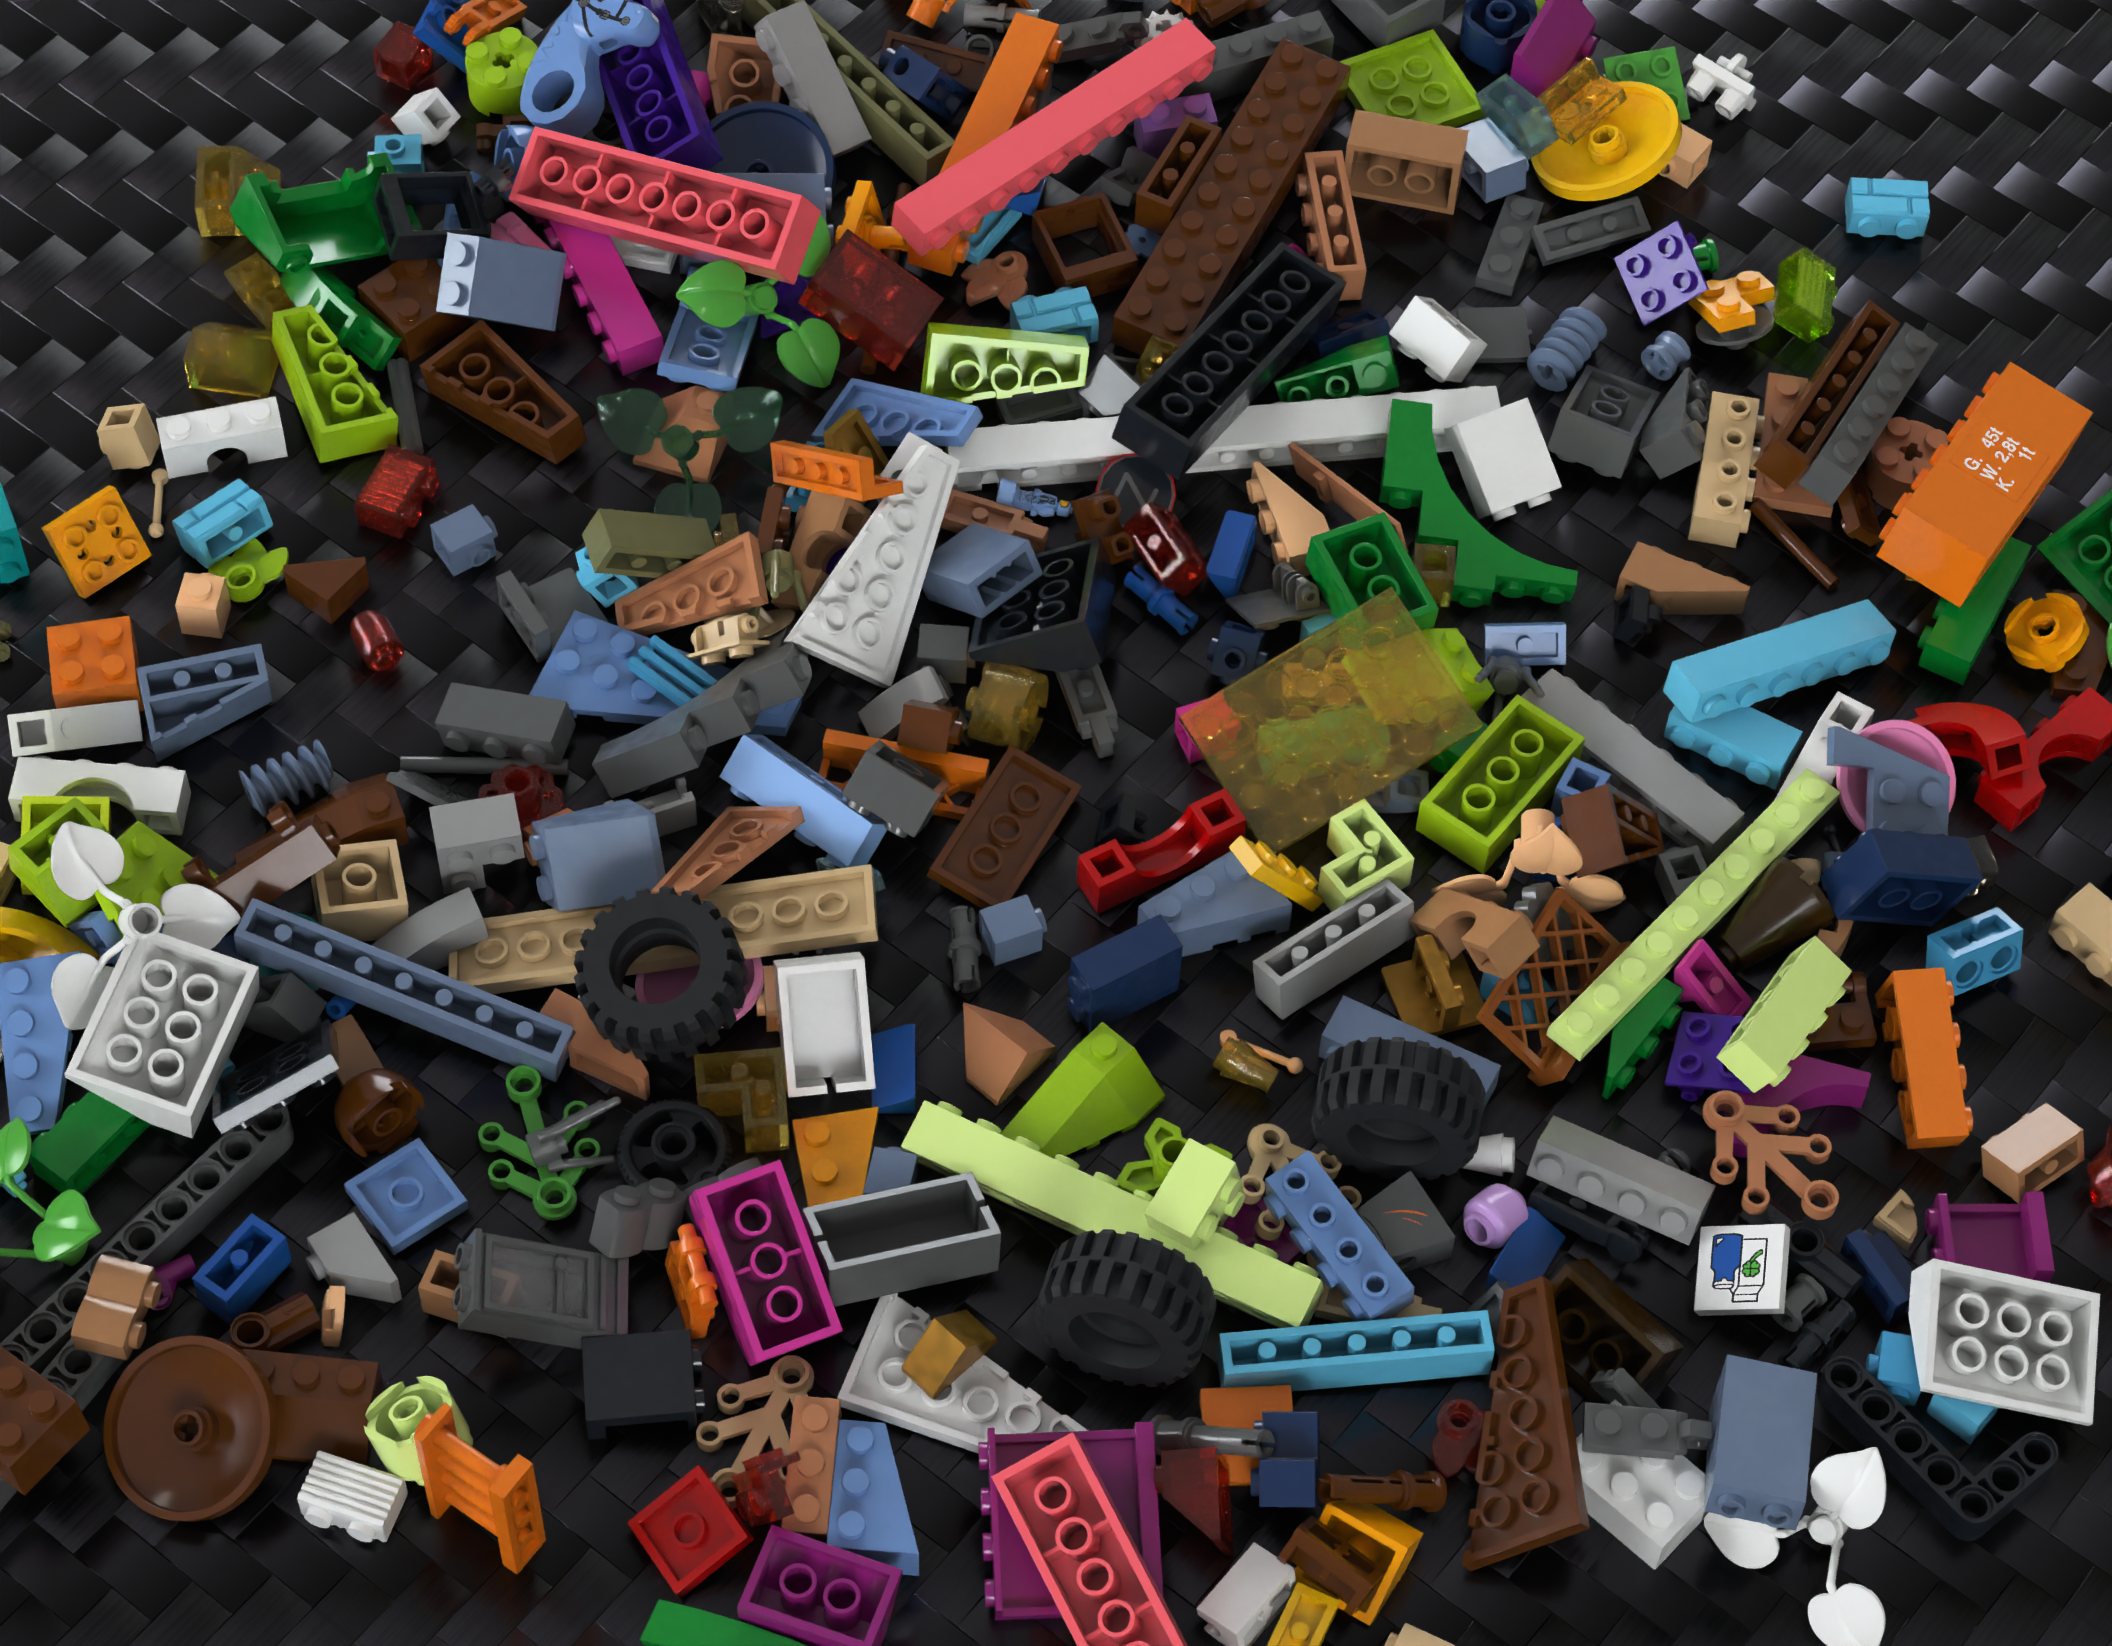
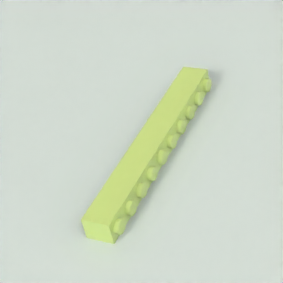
[901,1100,1325,1328]

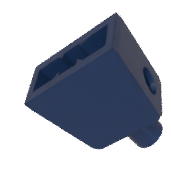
[879,45,971,123]

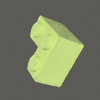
[1317,798,1415,912]
[1144,1138,1245,1251]

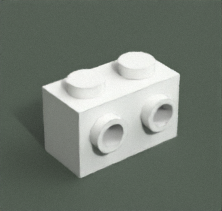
[1389,295,1488,383]

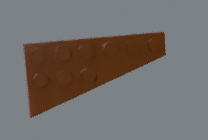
[1462,1276,1590,1571]

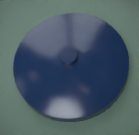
[706,101,836,197]

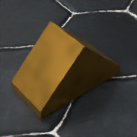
[902,1310,998,1400]

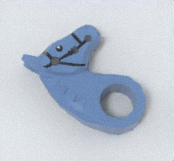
[520,0,660,138]

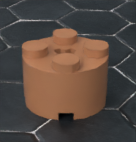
[1864,417,1949,510]

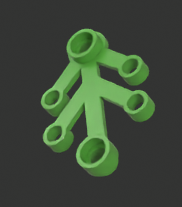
[478,1065,601,1220]

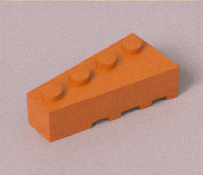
[1875,967,1973,1149]

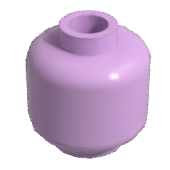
[1463,1183,1528,1249]

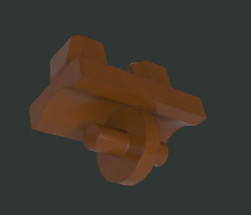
[1071,488,1134,565]

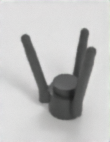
[1475,655,1545,722]
[525,1096,621,1174]

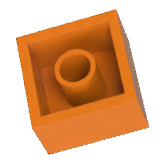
[46,615,144,711]

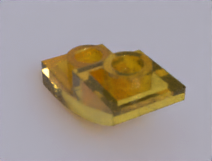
[224,253,296,333]

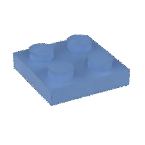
[344,1137,469,1255]

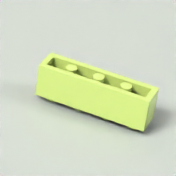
[1717,936,1852,1093]

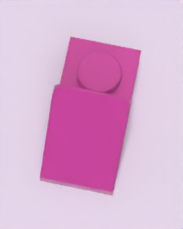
[1674,939,1753,1016]

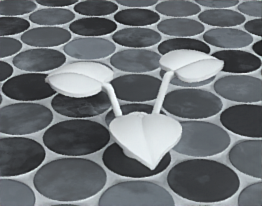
[51,821,241,1030]
[1704,1447,1886,1646]

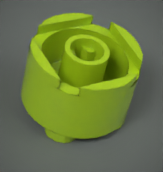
[465,27,538,119]

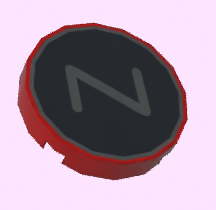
[1095,453,1176,534]

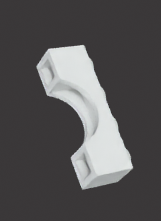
[8,756,191,835]

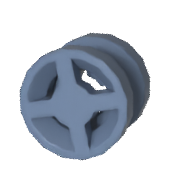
[1641,331,1691,381]

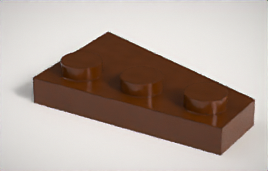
[2050,589,2109,699]

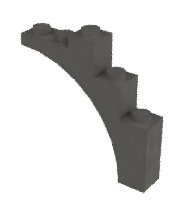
[592,610,812,799]

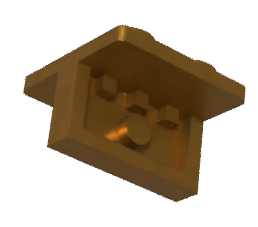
[1381,933,1484,1036]

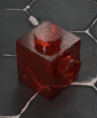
[373,20,434,90]

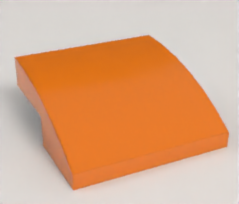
[1200,1385,1293,1487]

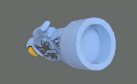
[996,478,1073,517]

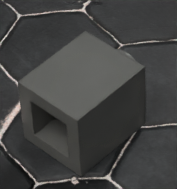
[917,624,976,684]

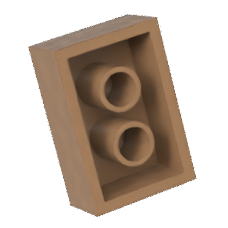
[1345,109,1469,215]

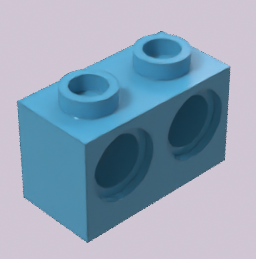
[1925,907,2024,996]

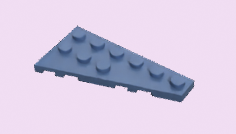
[529,610,802,736]

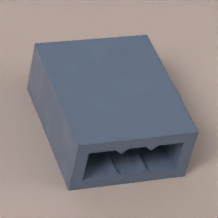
[922,523,1043,619]

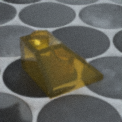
[183,322,279,398]

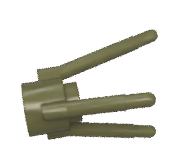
[749,549,808,620]

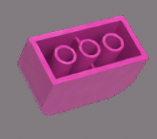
[689,1160,843,1366]

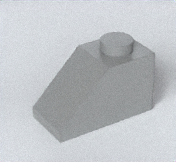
[305,1212,402,1303]

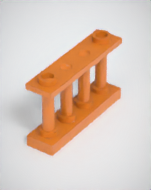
[414,1403,546,1575]

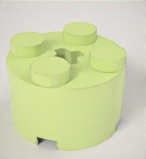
[364,1376,473,1486]

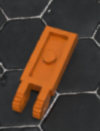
[443,0,528,47]

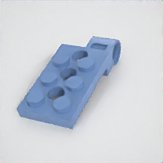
[657,266,759,393]

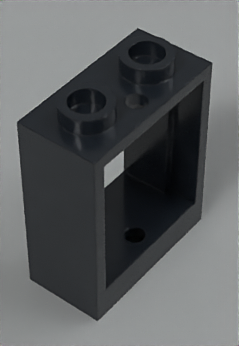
[372,171,491,261]

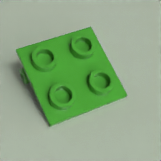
[1600,46,1691,121]

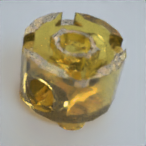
[966,662,1049,752]

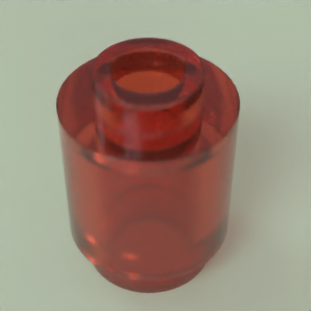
[350,610,404,671]

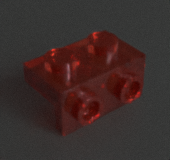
[732,1447,801,1528]

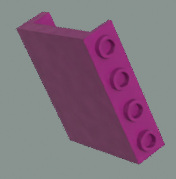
[978,1421,1163,1620]

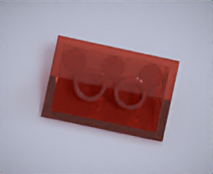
[798,229,944,371]

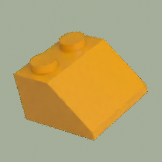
[1294,1503,1424,1626]

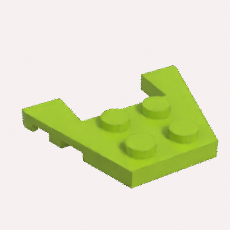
[94,820,219,937]

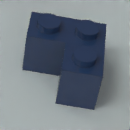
[1251,1411,1320,1507]

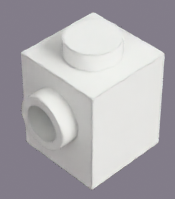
[391,87,461,146]

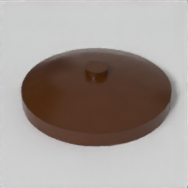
[103,1336,278,1522]

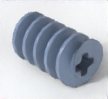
[1527,306,1607,392]
[239,739,334,818]

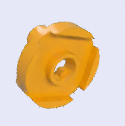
[2004,593,2090,673]

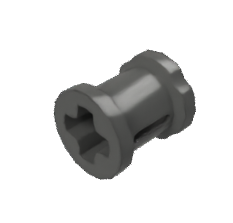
[1771,1273,1828,1332]

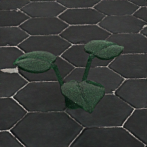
[597,387,783,535]

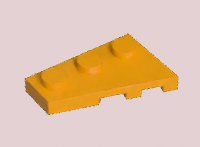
[792,1107,879,1207]

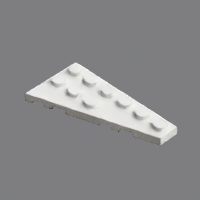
[783,445,960,688]
[837,1293,1088,1453]

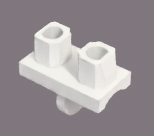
[1686,53,1757,120]

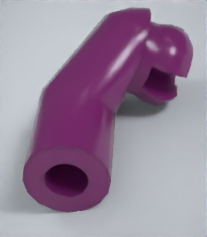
[151,1254,198,1310]

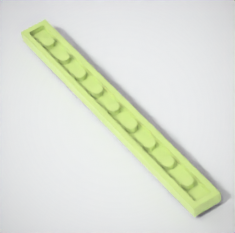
[1546,768,1840,1061]

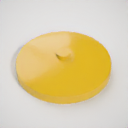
[1530,81,1682,201]

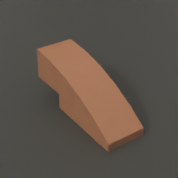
[539,988,651,1101]

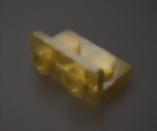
[1533,57,1627,145]

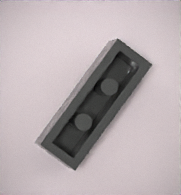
[435,682,576,766]

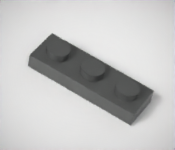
[1475,194,1544,297]
[1530,196,1651,266]

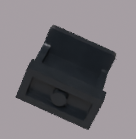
[581,1329,705,1440]

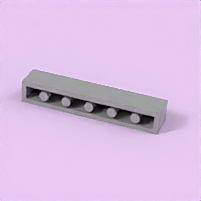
[1521,668,1745,866]

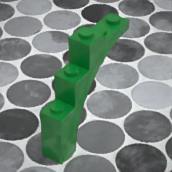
[1379,399,1578,608]

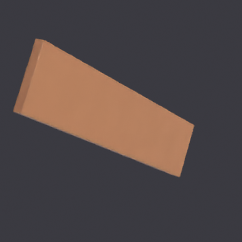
[1288,442,1408,553]

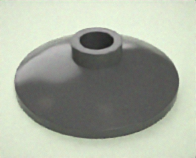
[1696,306,1774,350]

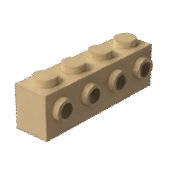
[1688,391,1765,548]

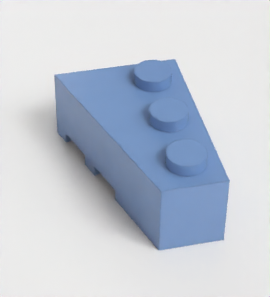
[827,1419,919,1576]

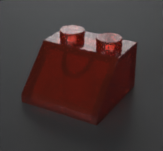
[1154,1447,1234,1556]

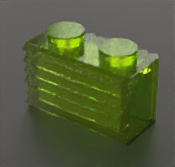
[1772,248,1838,343]

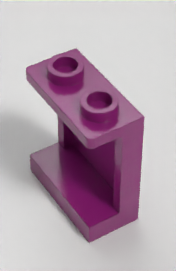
[1925,1191,2055,1283]

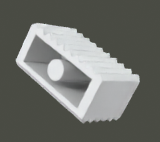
[297,1450,408,1542]

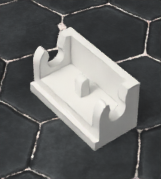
[1196,1542,1297,1646]

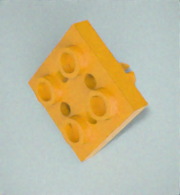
[835,180,908,292]
[41,485,152,599]

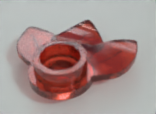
[1431,1399,1491,1478]

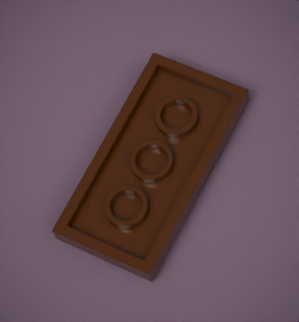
[927,744,1082,909]

